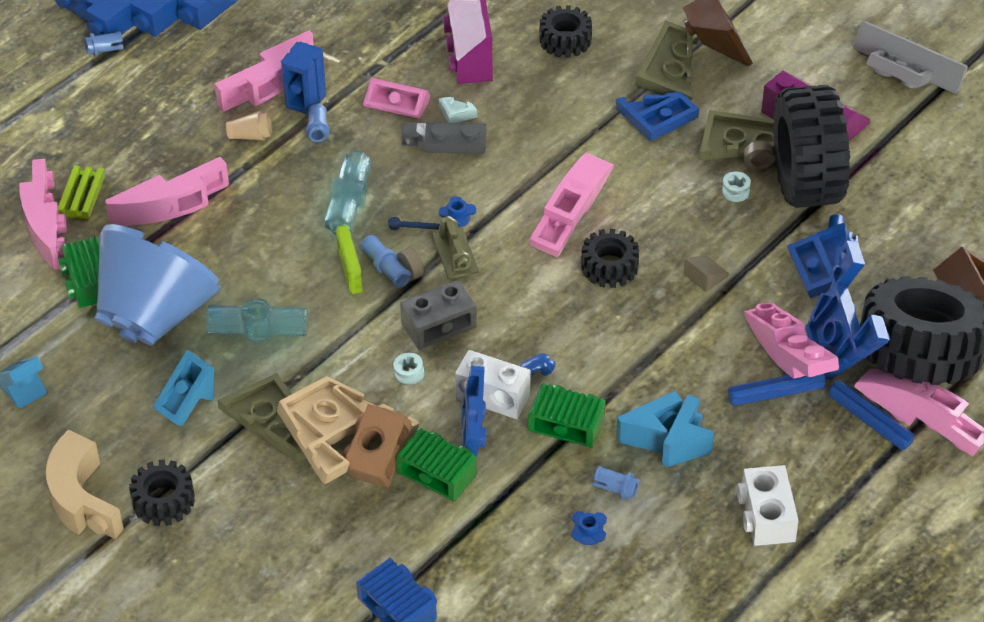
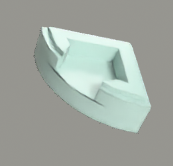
[439,97,478,123]

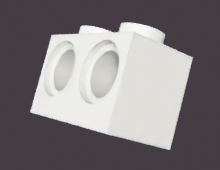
[455,350,531,419]
[737,465,799,546]

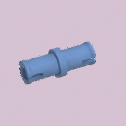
[360,235,411,288]

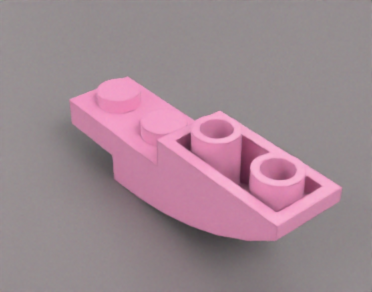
[214,30,314,112]
[530,153,614,258]
[105,157,229,226]
[19,159,67,270]
[744,303,839,379]
[854,369,984,456]

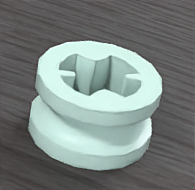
[722,171,751,202]
[393,353,425,385]

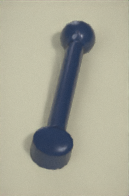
[388,217,440,230]

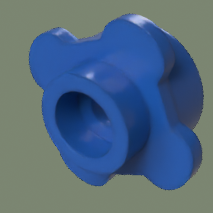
[439,196,476,227]
[571,511,607,545]

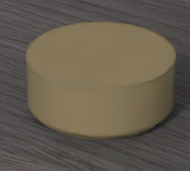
[743,141,775,170]
[397,247,424,281]

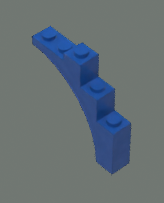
[55,0,238,37]

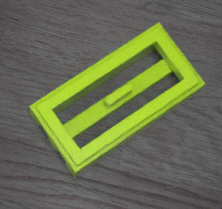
[58,165,105,220]
[336,225,363,294]

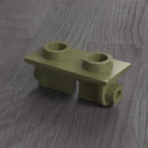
[432,216,479,279]

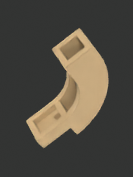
[46,429,124,539]

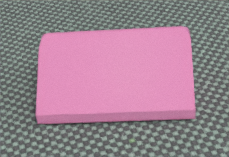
[363,77,431,119]

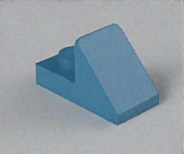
[152,350,214,426]
[0,356,47,408]
[616,391,682,452]
[662,395,714,467]

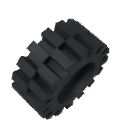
[539,5,592,58]
[581,229,639,288]
[129,459,195,526]

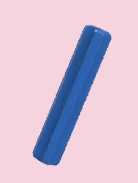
[728,374,826,406]
[829,380,914,450]

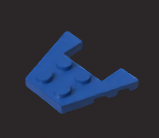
[805,241,890,380]

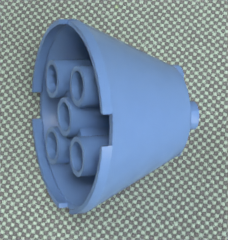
[94,224,221,346]

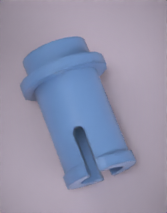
[85,31,123,57]
[305,104,330,142]
[593,466,640,500]

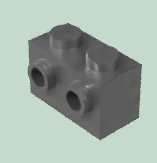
[400,280,477,350]

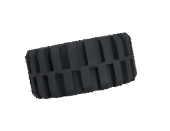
[773,85,850,208]
[860,276,984,385]

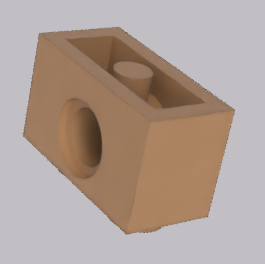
[343,404,413,489]

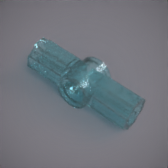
[325,151,372,235]
[206,299,308,342]

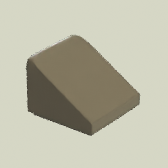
[683,255,729,292]

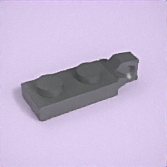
[402,123,487,154]

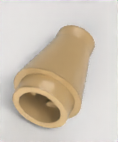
[226,111,273,141]

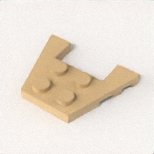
[277,376,420,484]

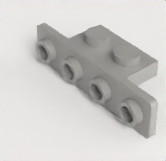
[853,21,968,93]

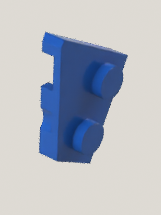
[616,92,699,141]
[787,222,848,299]
[461,365,486,458]

